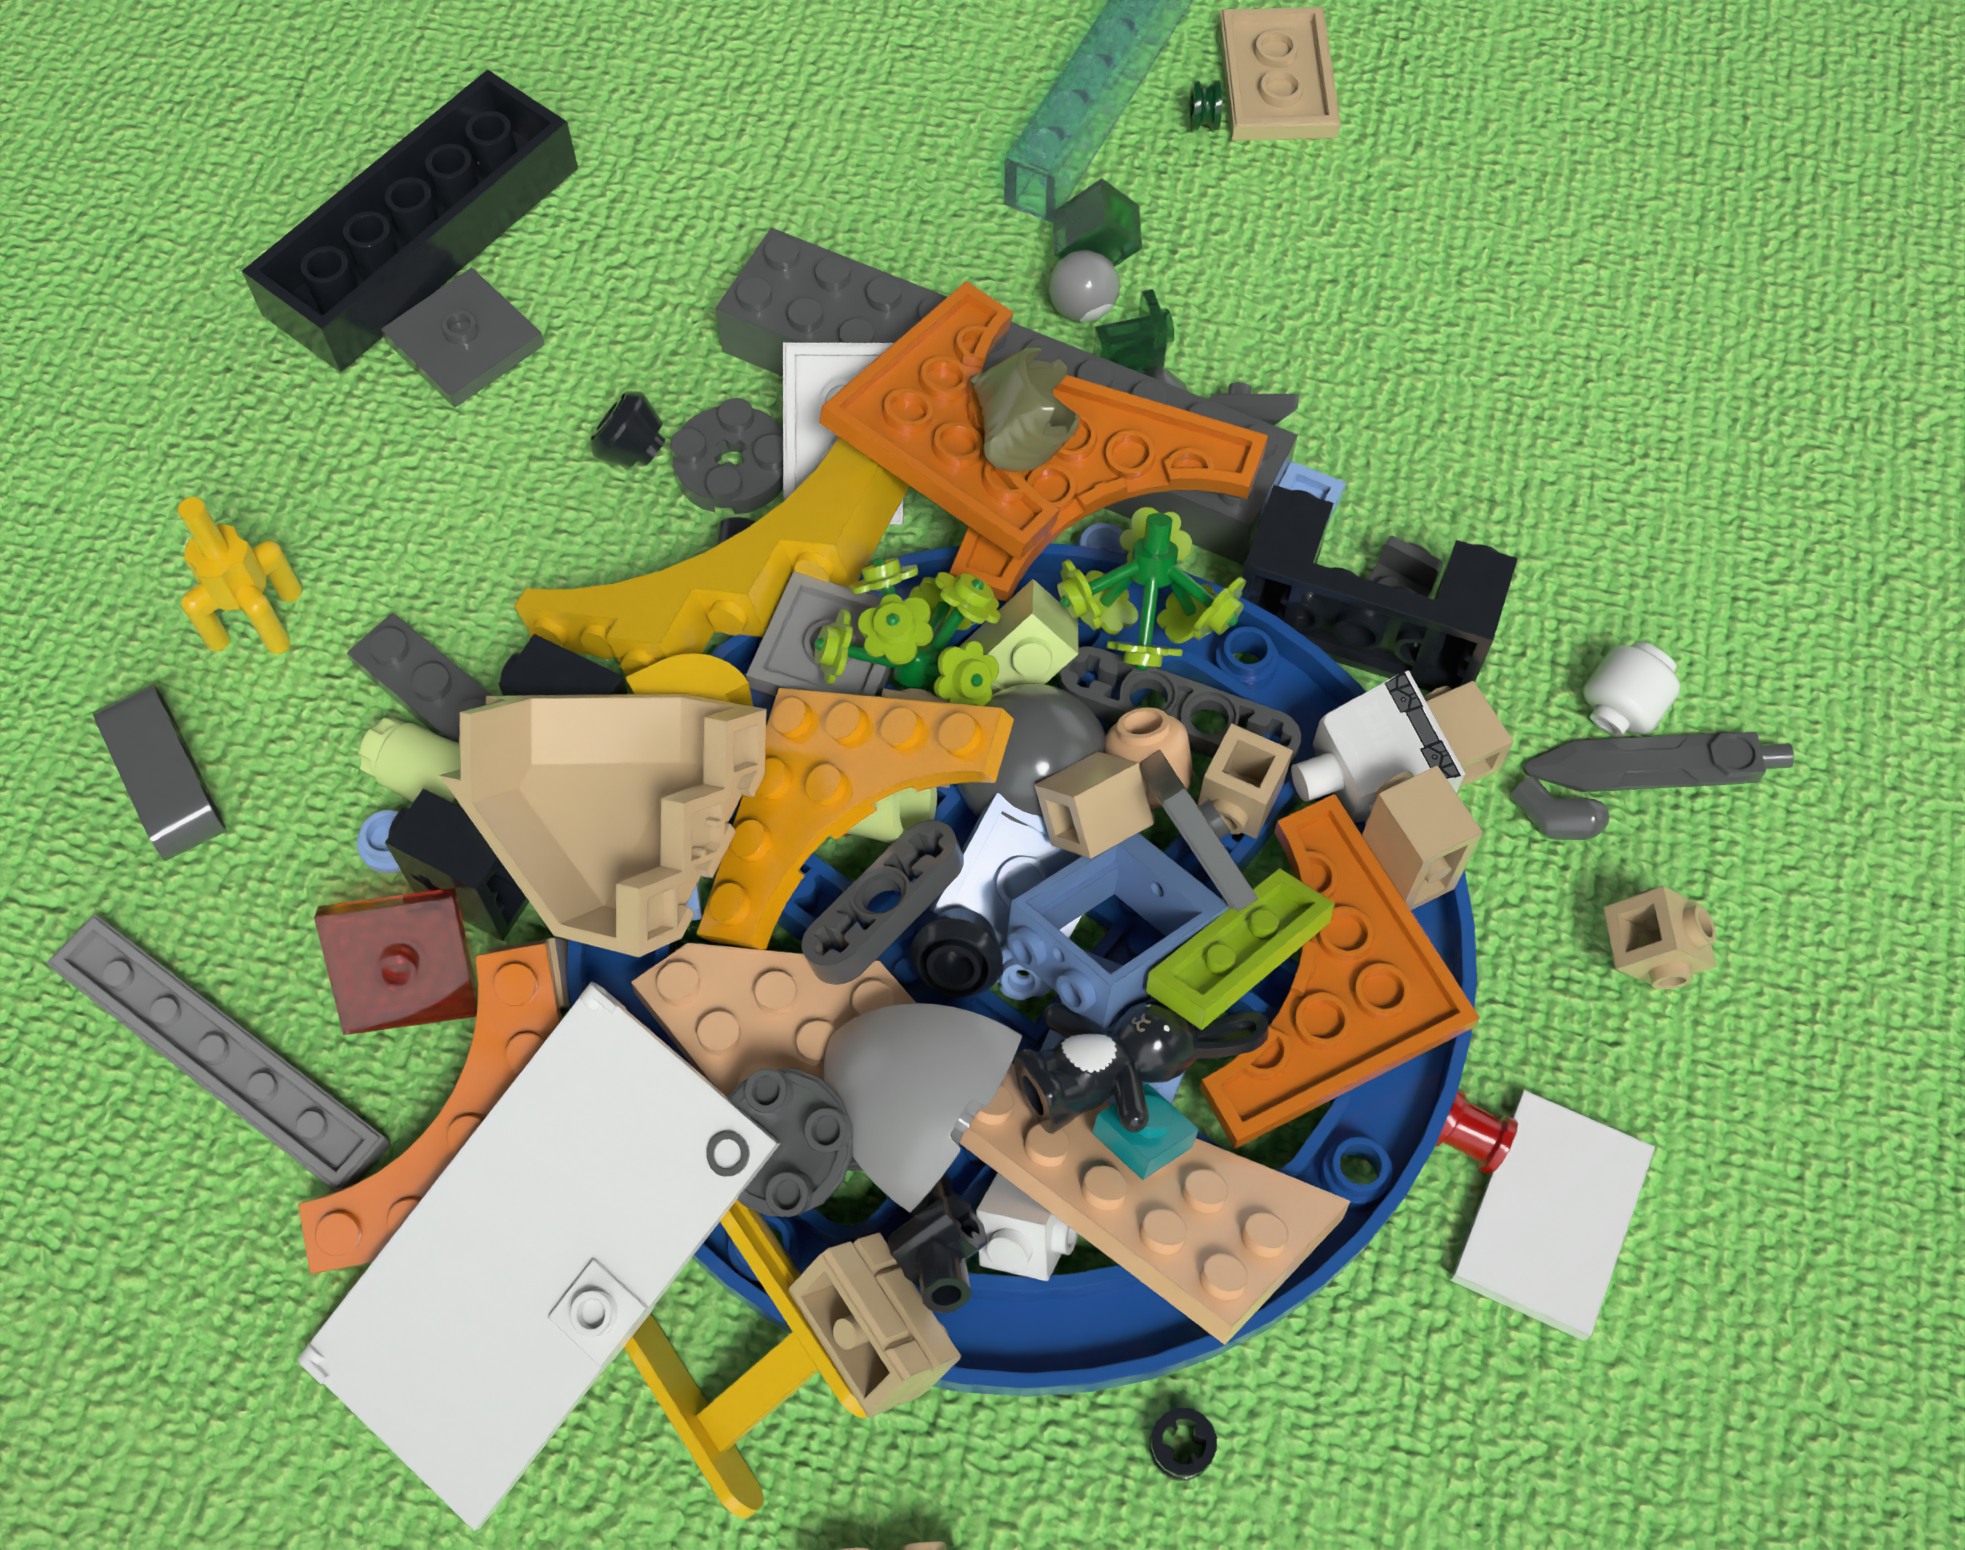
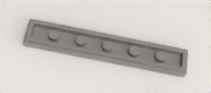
[46,914,391,1192]

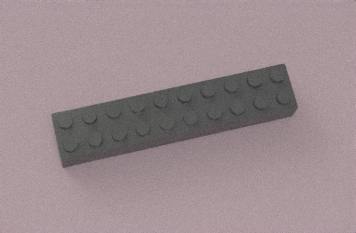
[715,227,1298,565]

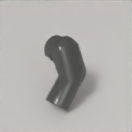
[1510,776,1610,840]

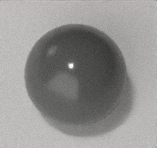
[957,684,1106,826]

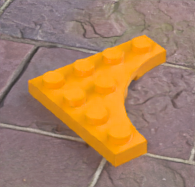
[697,688,1014,950]

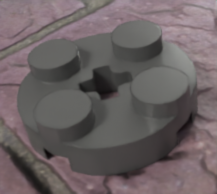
[671,398,783,514]

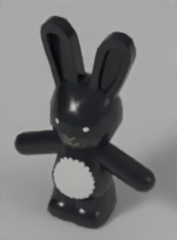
[1014,1002,1269,1134]

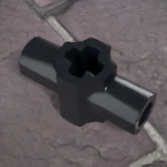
[888,1173,987,1313]

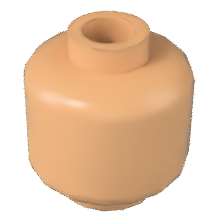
[1105,707,1194,809]

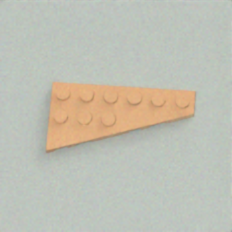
[960,1063,1351,1345]

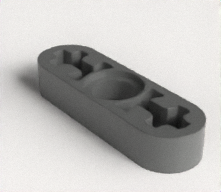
[802,820,964,985]

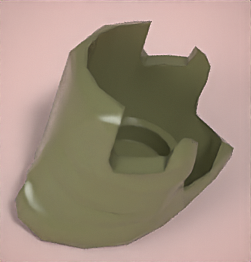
[970,346,1080,472]

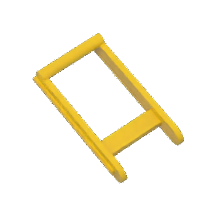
[624,1200,867,1519]

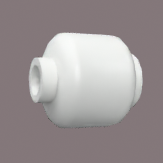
[1583,641,1680,737]

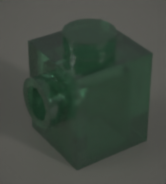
[1052,178,1142,267]

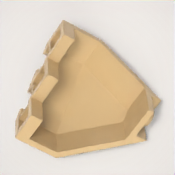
[439,694,766,957]

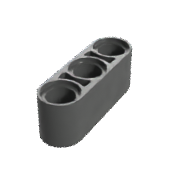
[92,684,227,861]

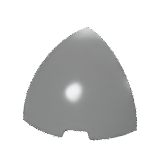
[824,1003,1022,1212]

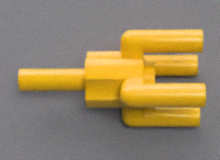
[178,497,302,654]

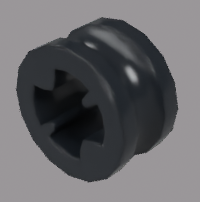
[1149,1408,1217,1481]

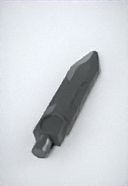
[1524,732,1794,792]

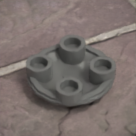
[707,1069,853,1217]

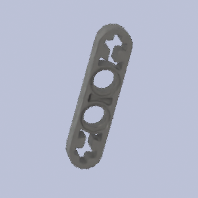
[1059,646,1301,770]

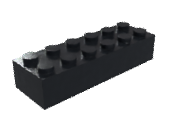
[242,69,578,373]

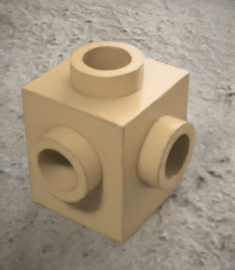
[1603,886,1716,989]

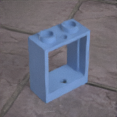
[1005,833,1229,1029]

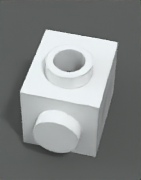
[976,1173,1078,1281]

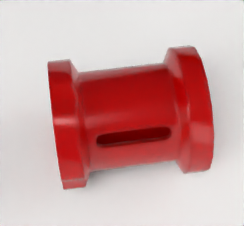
[1436,1088,1518,1174]

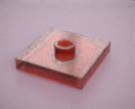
[314,888,478,1035]

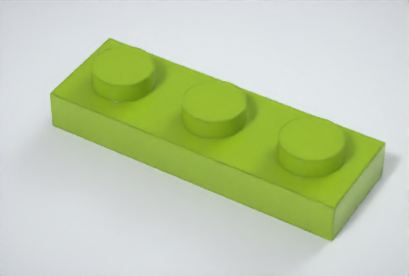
[1146,868,1335,1030]

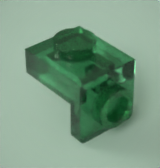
[1093,289,1174,372]

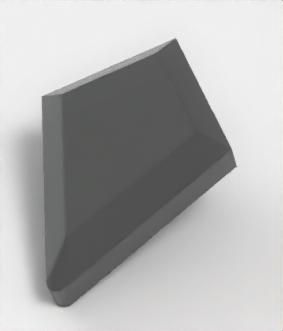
[1210,382,1299,426]

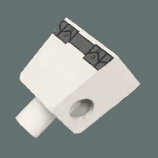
[1291,671,1465,822]

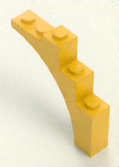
[514,437,910,676]

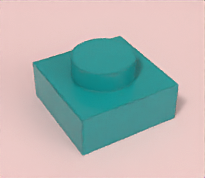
[1092,1083,1199,1180]

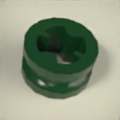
[1189,80,1222,130]

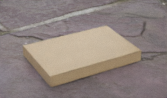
[1218,7,1341,141]

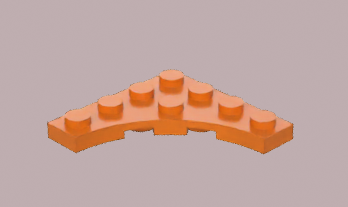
[819,281,1060,561]
[949,375,1268,602]
[1199,794,1480,1149]
[298,942,562,1274]

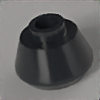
[589,391,666,468]
[910,908,1003,998]

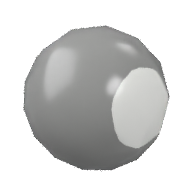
[1049,249,1120,323]

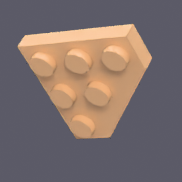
[631,943,916,1097]

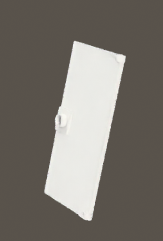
[297,982,781,1531]

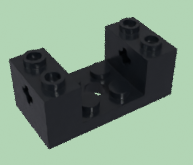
[1240,485,1518,692]
[385,634,628,941]

